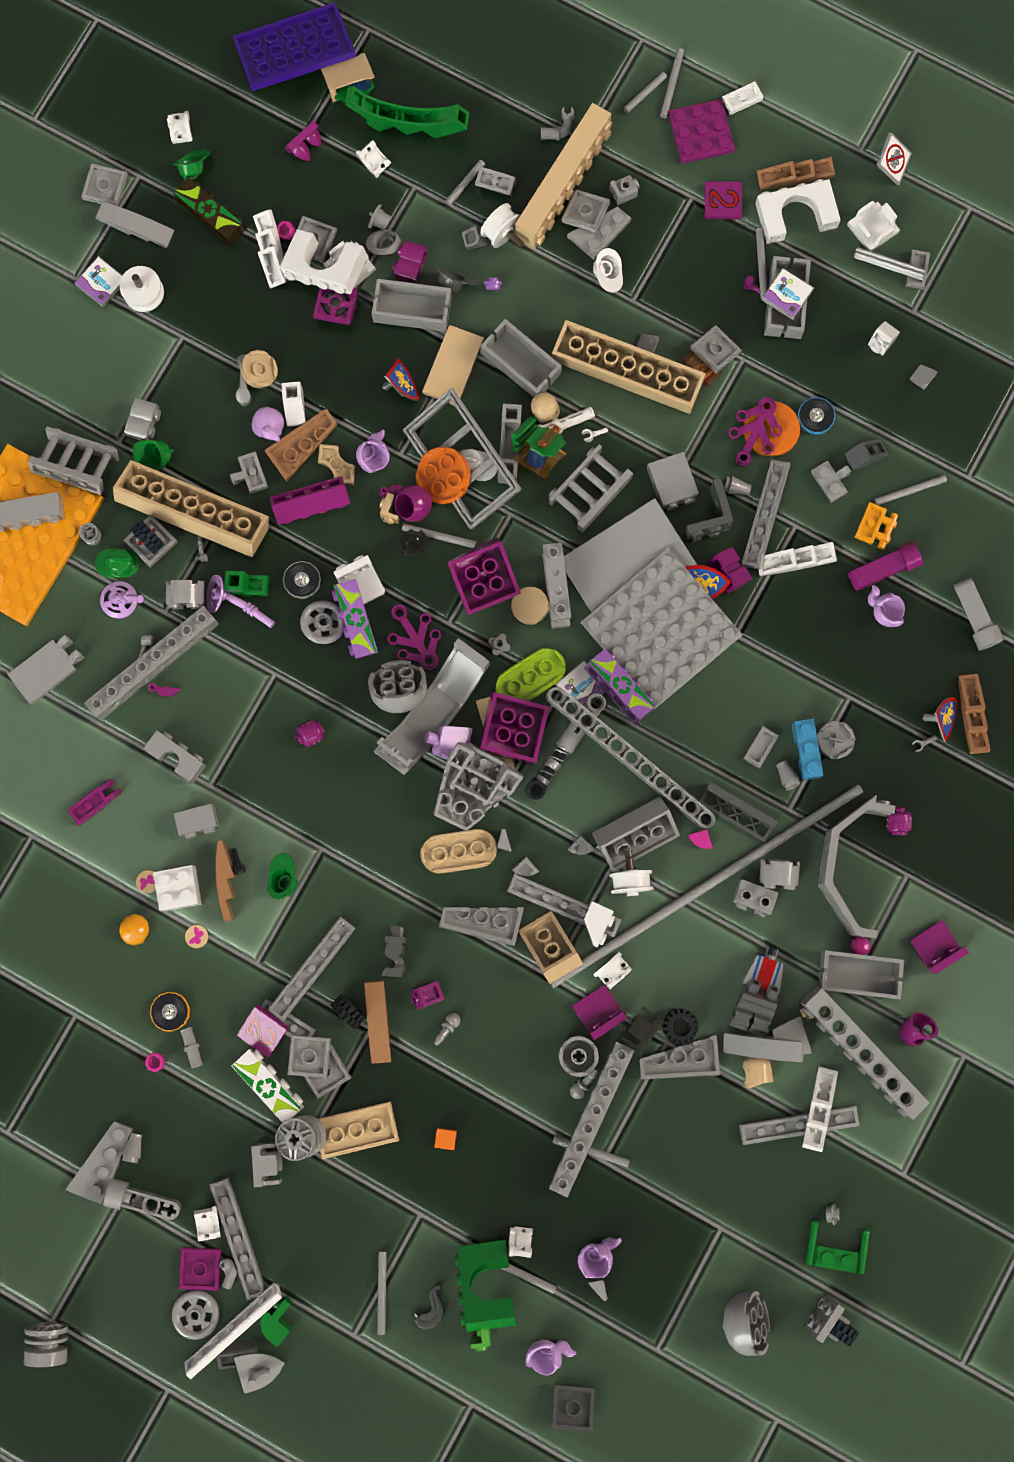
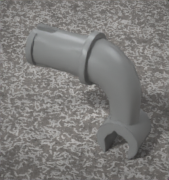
[541,107,574,141]

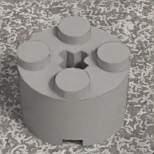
[166,580,205,610]
[759,859,800,890]
[558,1035,599,1077]

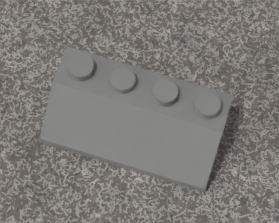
[592,797,680,872]

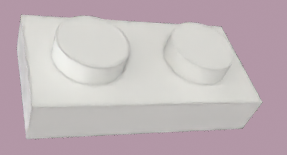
[722,82,763,115]

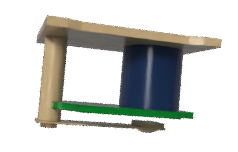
[321,53,375,103]

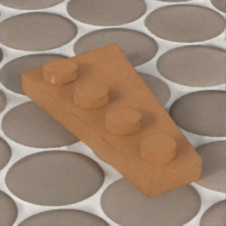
[264,409,337,482]

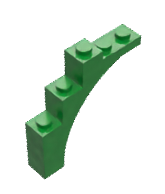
[345,86,469,139]

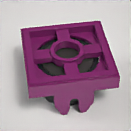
[313,288,358,325]

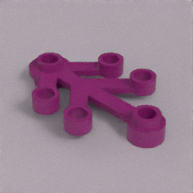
[728,397,782,467]
[387,605,441,670]

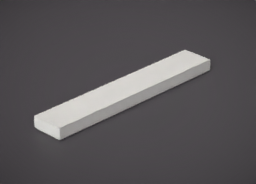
[184,1283,282,1379]

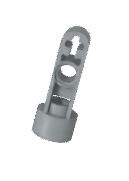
[953,577,1004,651]
[103,1178,182,1220]

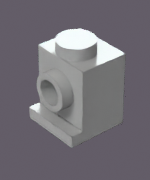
[610,175,640,206]

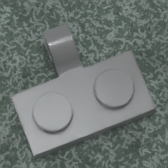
[230,452,268,494]
[811,461,852,503]

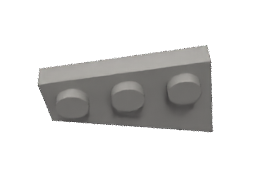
[567,207,631,260]

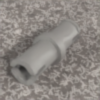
[180,1027,204,1069]

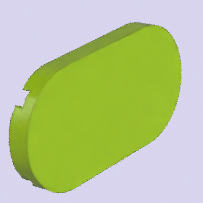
[496,648,566,701]

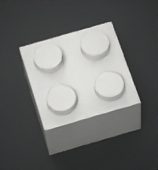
[153,865,202,912]

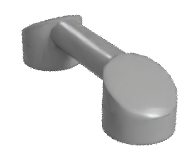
[236,354,252,406]

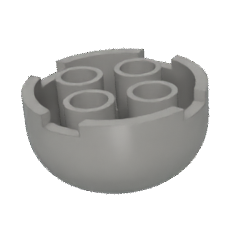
[368,660,427,713]
[723,1291,770,1356]

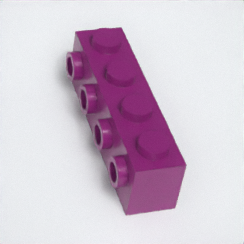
[270,476,350,525]

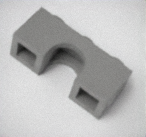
[143,731,206,784]

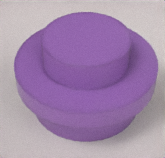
[484,277,502,291]

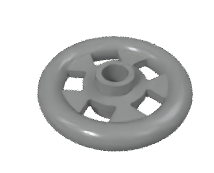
[300,600,346,644]
[172,1290,219,1340]

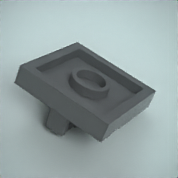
[552,1385,595,1432]

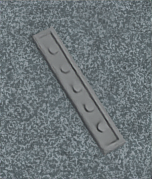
[741,459,790,570]
[507,874,622,937]
[267,916,356,1022]
[739,1105,860,1145]
[209,1177,266,1300]

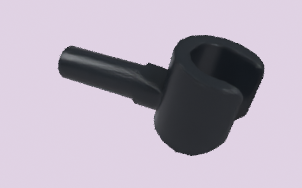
[232,848,246,876]

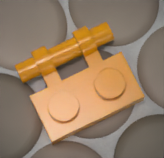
[854,502,898,550]

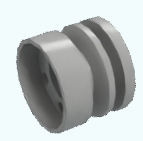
[275,1115,326,1161]
[23,1322,68,1367]

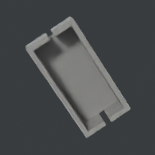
[764,256,811,339]
[372,279,452,332]
[481,319,562,398]
[818,950,904,1000]

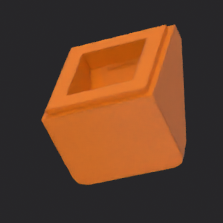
[435,1127,457,1150]

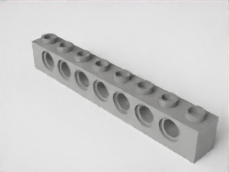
[84,605,219,721]
[800,986,929,1120]
[549,1041,635,1197]

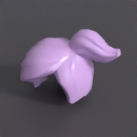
[252,407,284,442]
[356,430,389,473]
[868,585,905,627]
[578,1237,622,1278]
[525,1339,576,1375]

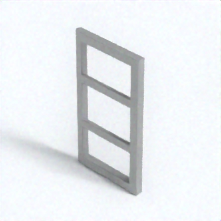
[403,388,521,530]

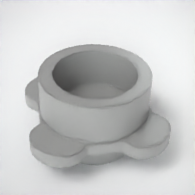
[488,634,510,655]
[826,1203,840,1225]

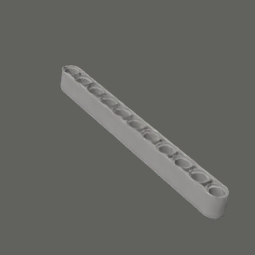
[546,687,715,828]

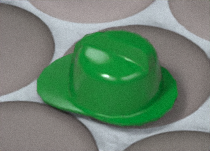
[172,149,211,180]
[133,440,174,470]
[95,548,140,578]
[267,853,298,900]

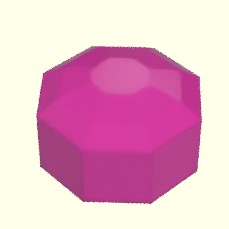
[277,221,296,241]
[850,936,870,955]
[145,1052,166,1072]

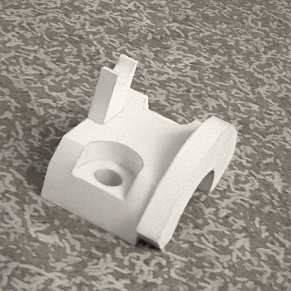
[167,111,193,144]
[356,140,391,178]
[593,952,632,989]
[194,1206,221,1241]
[508,1227,533,1258]

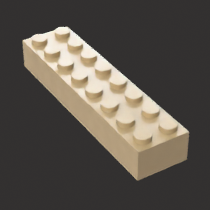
[515,103,612,250]
[552,320,706,414]
[113,460,269,557]

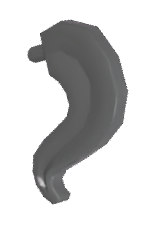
[414,1285,444,1330]

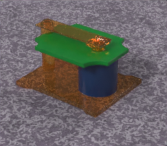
[513,424,566,479]

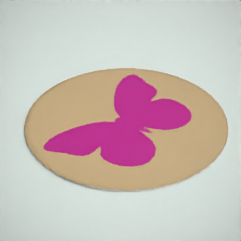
[136,870,156,893]
[185,925,208,948]

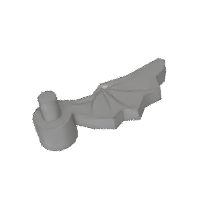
[195,535,208,562]

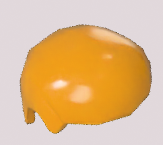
[119,914,149,946]

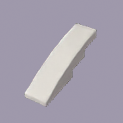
[253,210,287,288]
[758,542,837,576]
[802,1067,838,1152]

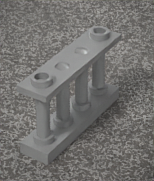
[28,427,119,495]
[549,444,633,533]
[542,543,571,629]

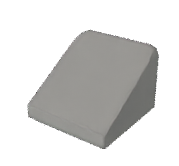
[462,225,487,250]
[637,334,659,353]
[909,364,938,390]
[497,829,512,852]
[588,1278,607,1301]

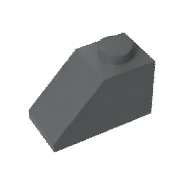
[845,439,889,470]

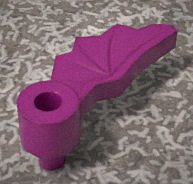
[379,485,404,497]

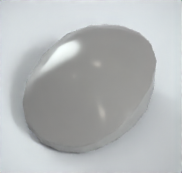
[366,230,402,255]

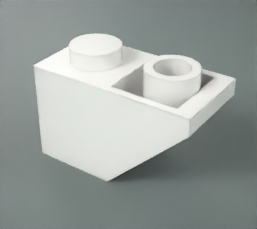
[868,321,900,356]
[281,382,306,427]
[584,902,615,947]

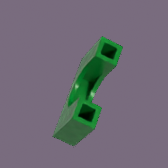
[455,1240,516,1332]

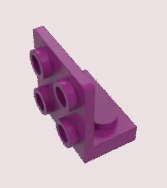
[910,921,969,974]
[573,985,627,1040]

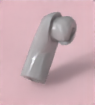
[219,1258,237,1290]

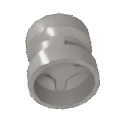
[79,523,102,546]

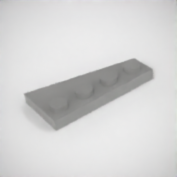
[439,907,524,946]
[639,1035,720,1080]
[65,1121,134,1205]

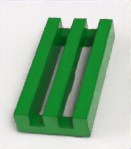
[512,416,537,452]

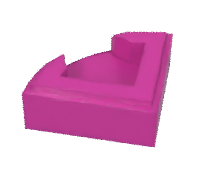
[688,830,713,849]

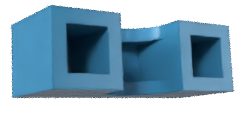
[791,719,824,781]

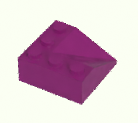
[447,537,521,615]
[480,692,550,764]

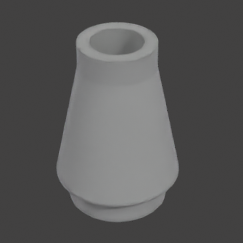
[723,475,751,496]
[776,761,800,791]
[121,1133,142,1164]

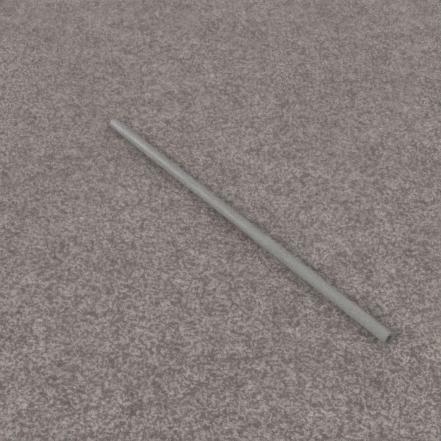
[551,785,863,988]

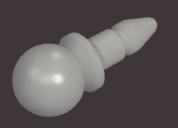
[434,1013,461,1045]
[570,1069,598,1099]

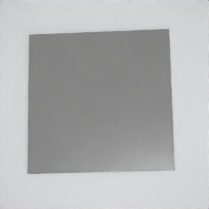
[564,498,697,613]

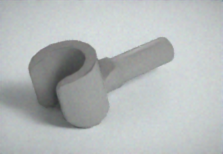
[138,635,154,659]
[911,735,937,752]

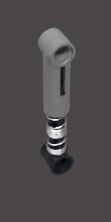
[525,693,606,800]

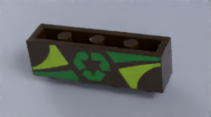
[173,177,245,246]

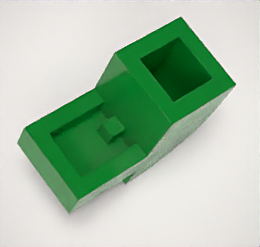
[224,571,269,597]
[261,1296,293,1347]

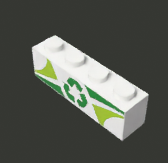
[232,1049,304,1123]

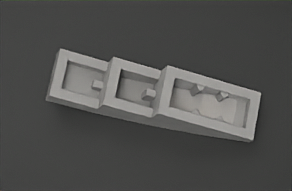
[95,201,174,248]
[723,1032,804,1062]

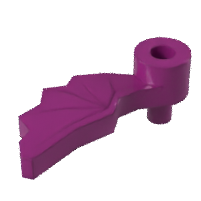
[148,683,180,697]

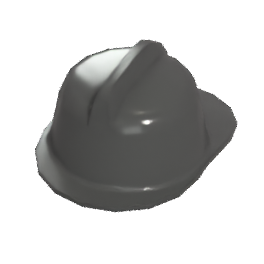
[436,266,478,294]

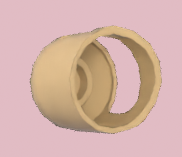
[531,393,560,424]
[743,1057,774,1088]

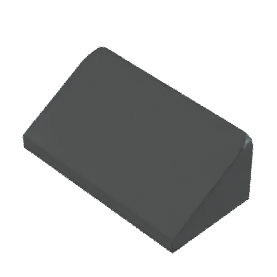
[216,1339,258,1370]

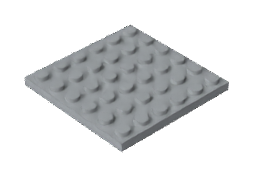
[580,548,743,710]

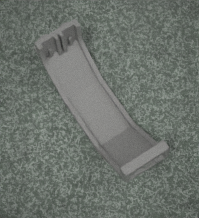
[374,638,490,775]
[818,795,895,939]

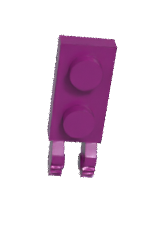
[67,779,122,826]

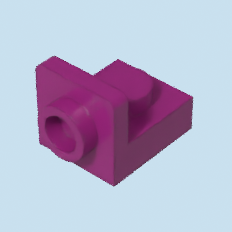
[411,981,444,1010]

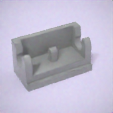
[475,166,517,197]

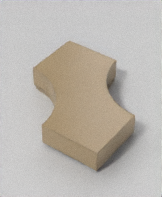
[318,444,355,485]

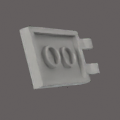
[7,635,85,705]

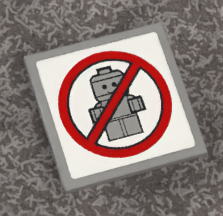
[876,132,912,186]

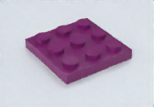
[668,99,735,164]

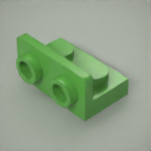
[470,1329,491,1351]

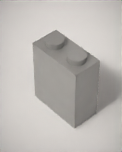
[647,452,699,511]

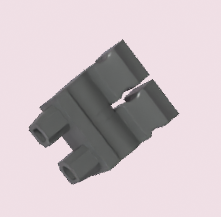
[381,926,407,978]
[729,978,778,1037]

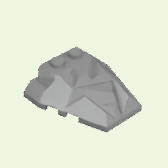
[434,742,523,831]

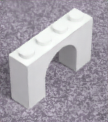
[755,179,841,244]
[280,229,368,295]

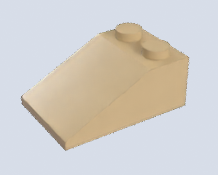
[518,911,583,984]

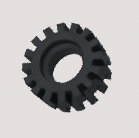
[330,994,366,1030]
[662,1008,699,1045]

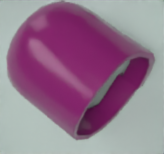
[899,1012,938,1047]

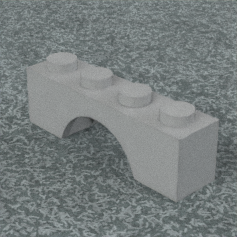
[498,404,522,484]

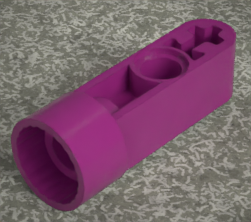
[848,541,923,591]

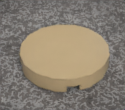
[240,350,278,388]
[511,587,549,625]

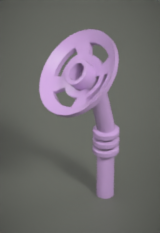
[206,575,275,628]
[100,581,144,619]

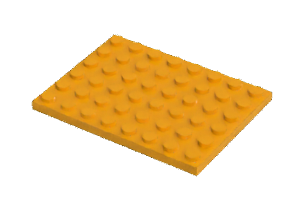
[0,444,105,627]

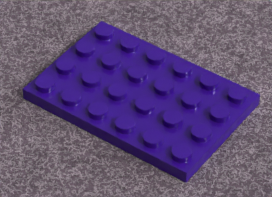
[233,2,356,92]

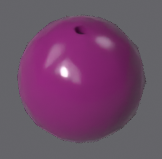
[395,485,432,522]

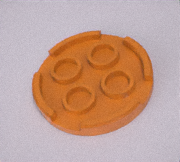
[744,401,800,457]
[416,447,471,504]

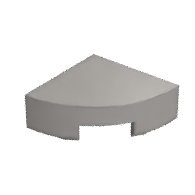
[568,836,595,855]
[512,857,539,877]

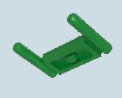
[805,1220,870,1274]

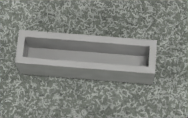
[0,492,65,533]

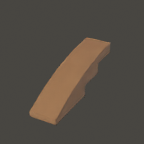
[757,157,836,189]
[958,674,990,754]
[216,840,237,922]
[364,980,391,1064]

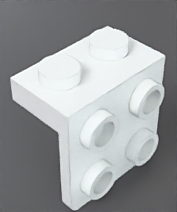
[334,555,385,604]

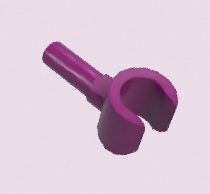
[744,276,760,294]

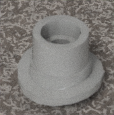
[368,204,392,230]

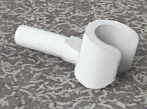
[582,428,608,442]

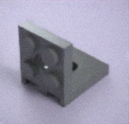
[684,478,733,543]

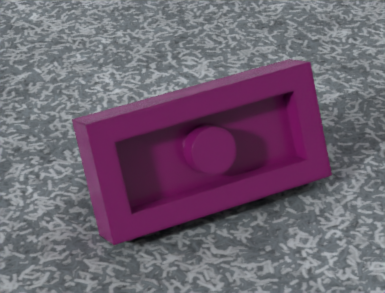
[285,121,321,161]

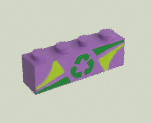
[332,579,378,659]
[584,649,656,725]

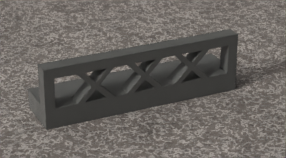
[699,782,778,843]

